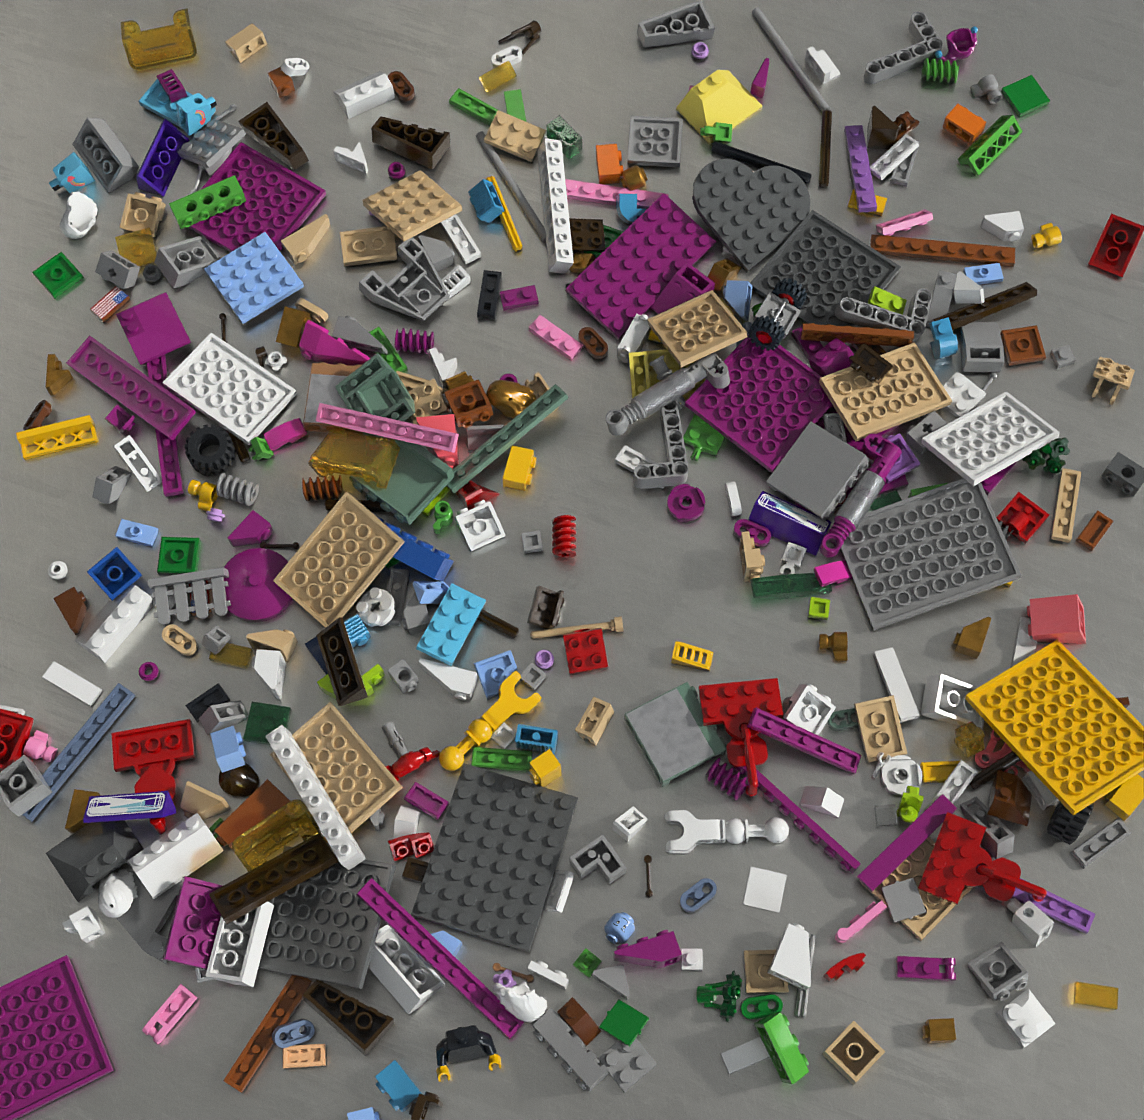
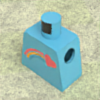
[176,93,217,136]
[49,152,95,193]

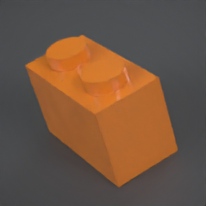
[943,104,986,146]
[596,144,623,185]

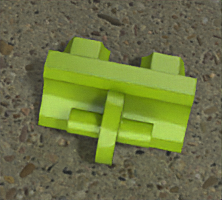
[896,786,924,823]

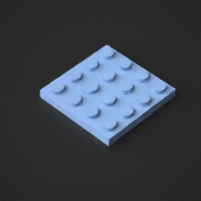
[204,232,304,324]

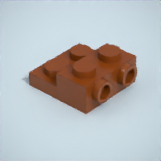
[444,379,493,428]

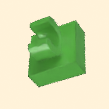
[249,437,274,461]
[573,948,602,978]

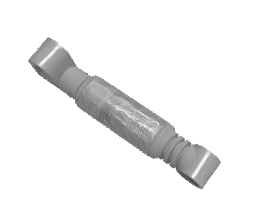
[606,352,730,436]

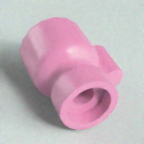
[23,730,57,763]

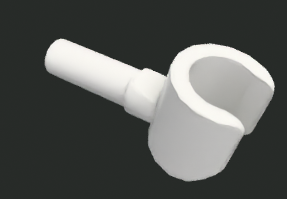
[872,752,891,778]

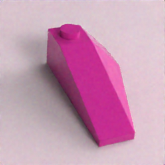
[299,320,370,366]

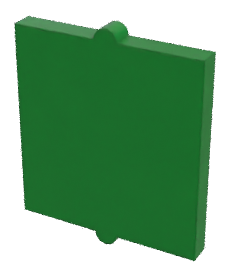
[599,999,649,1047]

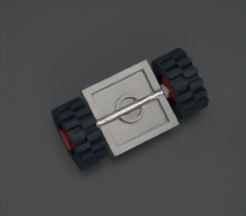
[748,278,807,351]

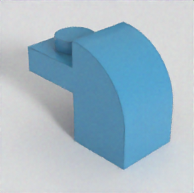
[616,194,647,225]
[929,317,958,360]

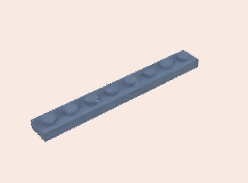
[22,683,135,822]

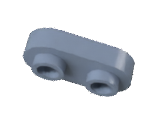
[680,878,717,913]
[272,1019,315,1048]

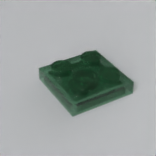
[243,701,292,745]

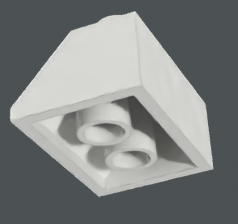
[333,71,395,119]

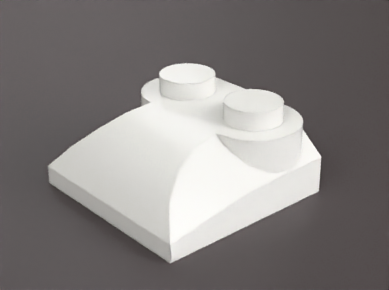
[995,989,1056,1049]

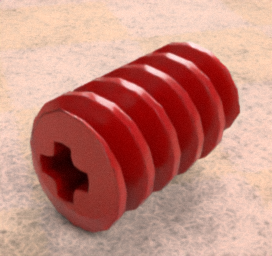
[552,515,576,558]

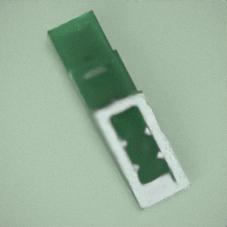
[750,573,832,599]

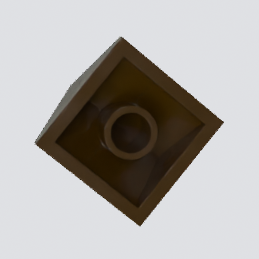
[867,105,900,150]

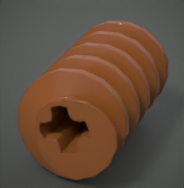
[302,475,343,501]

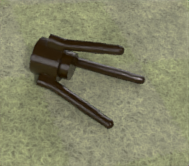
[498,20,541,54]

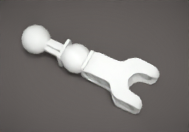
[665,810,789,854]

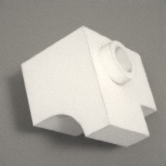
[62,906,105,943]

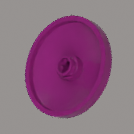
[224,548,293,622]

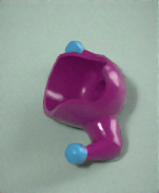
[935,26,978,65]

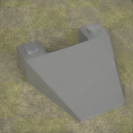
[359,237,450,321]
[110,871,182,964]

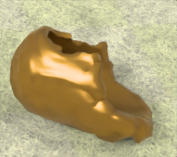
[486,380,536,419]

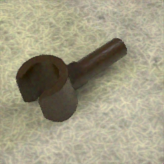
[255,346,267,368]

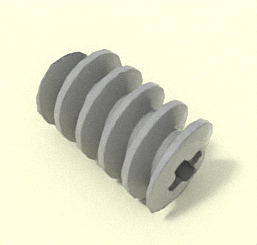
[216,473,259,506]

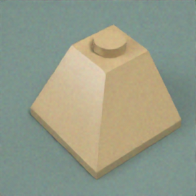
[246,629,298,663]
[180,781,231,820]

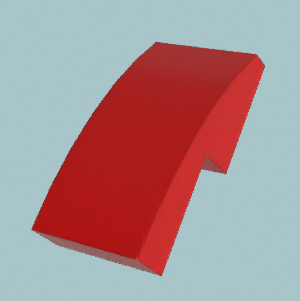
[388,832,434,861]
[823,953,866,982]

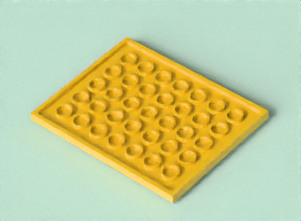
[965,639,1144,815]

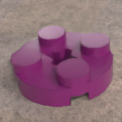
[667,484,705,522]

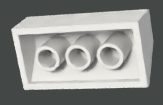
[75,584,154,663]
[128,813,224,899]
[205,902,274,987]
[368,925,445,1014]

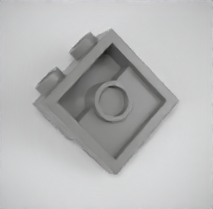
[968,942,1028,1002]

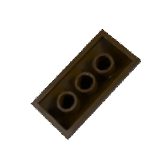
[316,617,368,706]

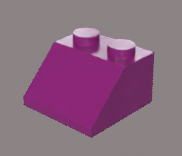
[808,338,854,377]

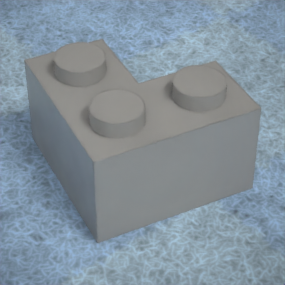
[569,835,626,884]

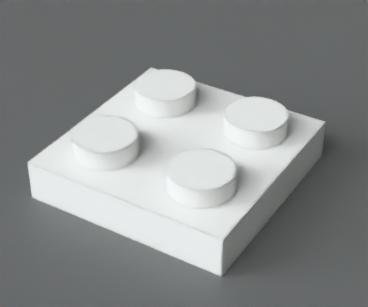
[943,371,987,418]

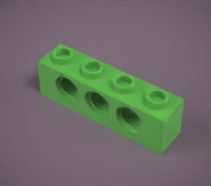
[169,175,246,229]

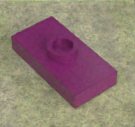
[404,782,449,820]

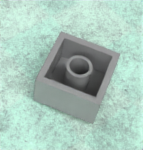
[0,755,53,817]

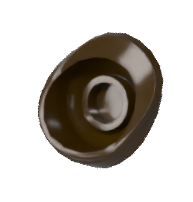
[219,763,259,797]

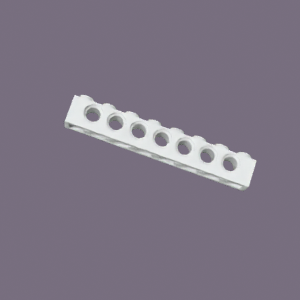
[538,138,573,274]
[265,725,366,870]

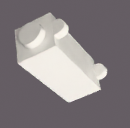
[617,314,651,363]

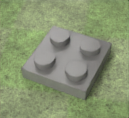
[598,1038,657,1093]

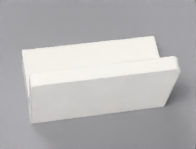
[805,46,840,84]

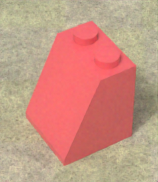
[416,414,459,470]
[1027,594,1086,644]

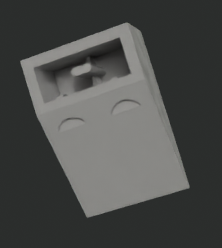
[960,322,1004,372]

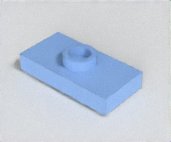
[963,263,1004,285]
[115,519,159,547]

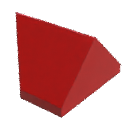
[456,480,500,511]

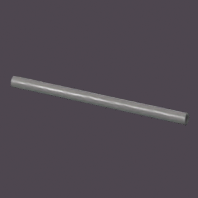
[752,7,830,113]
[476,131,546,242]

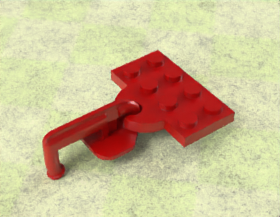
[698,678,783,796]
[111,719,195,835]
[918,812,1047,905]

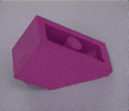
[227,510,273,547]

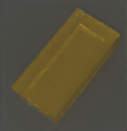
[479,60,517,93]
[209,643,253,668]
[1073,982,1118,1010]

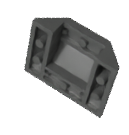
[46,820,144,902]

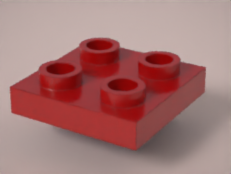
[996,492,1050,544]
[563,628,608,674]

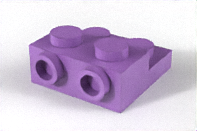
[867,433,920,484]

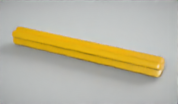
[486,176,522,252]

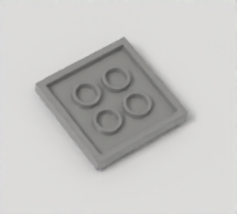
[627,116,683,167]
[177,119,246,168]

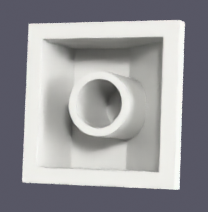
[252,649,286,701]

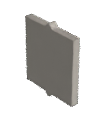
[881,878,926,923]

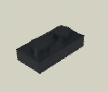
[185,683,230,723]

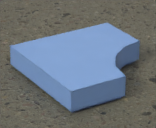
[474,650,517,700]

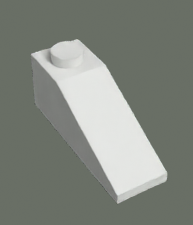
[113,435,162,492]
[419,658,478,701]

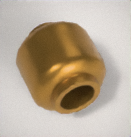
[620,165,648,191]

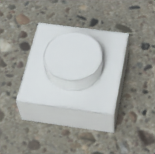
[681,949,703,971]

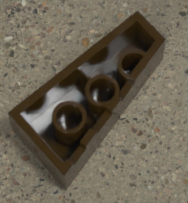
[238,102,309,170]
[371,116,450,170]
[303,980,394,1056]

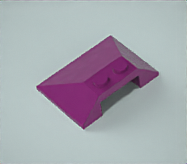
[116,292,191,365]

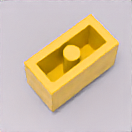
[503,445,537,491]
[529,749,562,787]
[1105,774,1144,821]

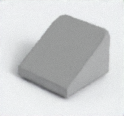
[202,626,231,655]

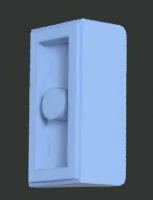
[413,581,449,604]

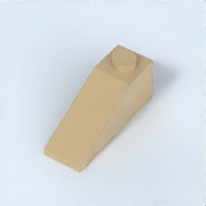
[281,214,330,265]

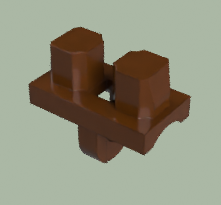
[894,111,919,142]

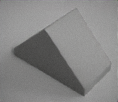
[592,964,630,1000]

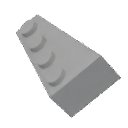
[637,0,715,48]
[533,1008,609,1092]

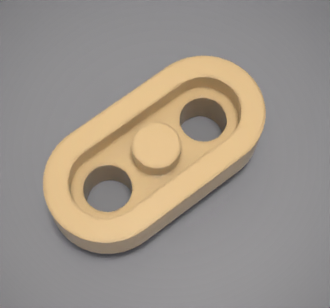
[295,298,329,324]
[162,625,198,656]

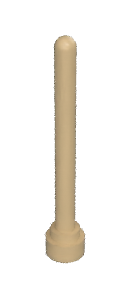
[530,616,623,639]

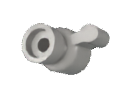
[970,74,1003,104]

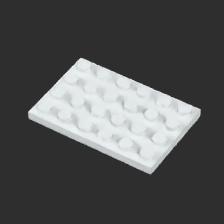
[163,333,297,445]
[921,392,1059,486]

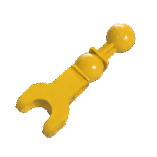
[439,671,542,771]

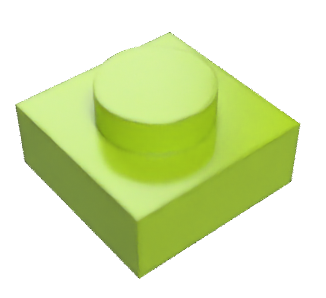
[808,597,830,620]

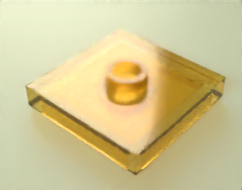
[115,228,157,268]

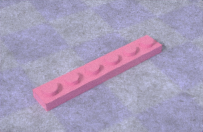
[565,179,669,209]

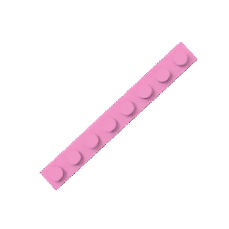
[316,403,459,453]

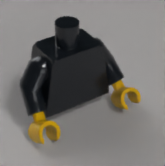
[436,1025,501,1082]

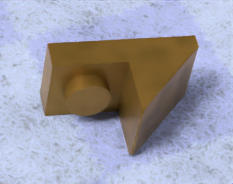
[45,354,73,395]

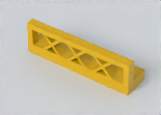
[16,415,98,460]

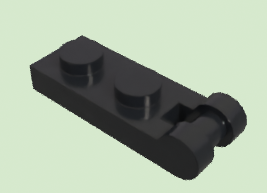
[477,270,502,319]

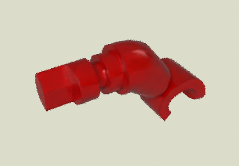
[385,747,440,782]

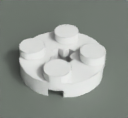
[356,587,396,627]
[881,755,922,796]

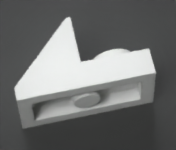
[334,142,368,174]
[429,347,458,388]

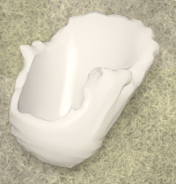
[59,191,98,239]
[98,869,138,918]
[493,982,547,1023]

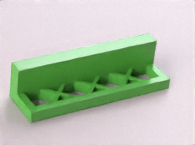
[958,115,1023,176]

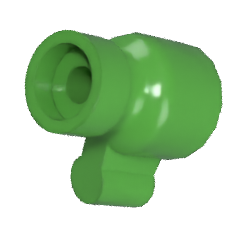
[433,501,454,534]

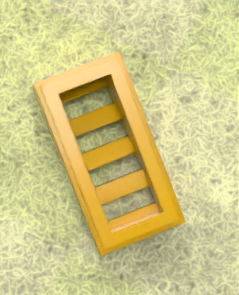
[671,641,713,671]

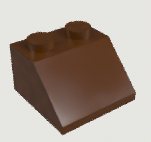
[987,770,1032,826]

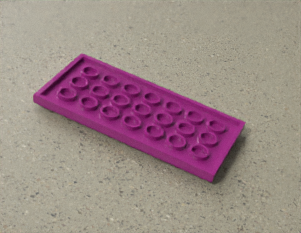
[565,193,716,340]

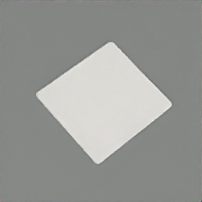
[743,867,787,913]

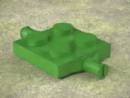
[683,414,725,461]

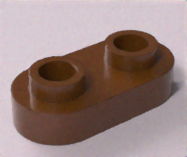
[388,71,415,101]
[578,327,608,359]
[23,400,52,430]

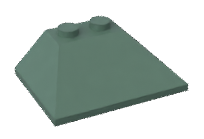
[335,353,415,446]

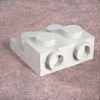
[454,500,506,551]
[783,683,836,735]

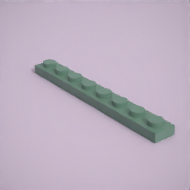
[446,384,568,493]

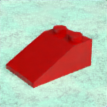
[1088,213,1144,277]
[0,709,34,772]

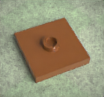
[1000,325,1046,366]

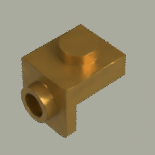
[569,254,596,273]

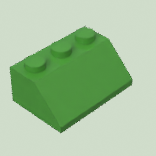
[754,1012,809,1084]

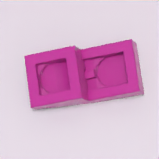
[264,418,307,451]
[813,561,852,587]

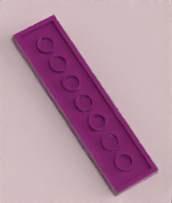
[66,335,196,441]

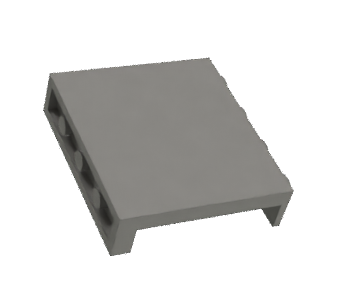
[766,421,869,522]

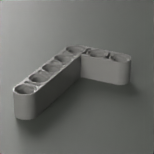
[864,11,943,84]
[835,288,932,342]
[633,400,688,489]

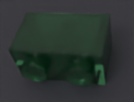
[546,115,582,159]

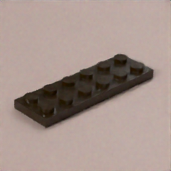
[209,833,338,925]

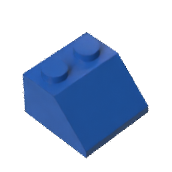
[87,547,143,601]

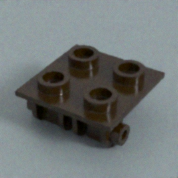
[569,218,605,254]

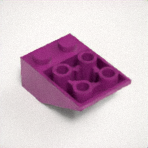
[651,262,715,314]
[613,930,682,969]

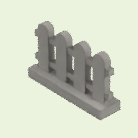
[148,567,231,625]

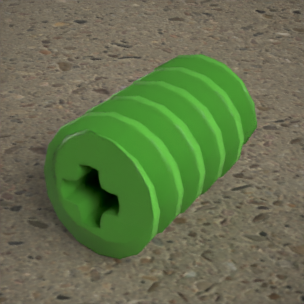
[921,58,959,83]

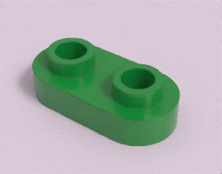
[740,994,783,1019]

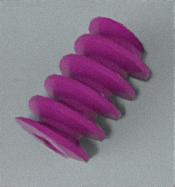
[395,328,434,354]
[705,758,749,801]

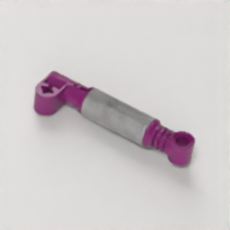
[820,433,902,558]

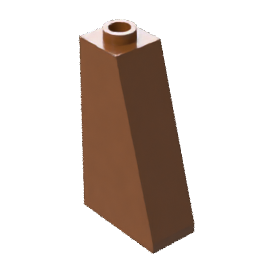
[214,779,298,849]

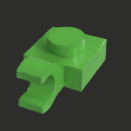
[700,122,732,143]

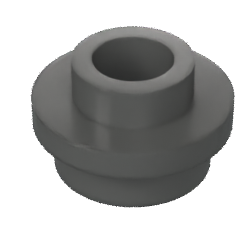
[143,264,161,282]

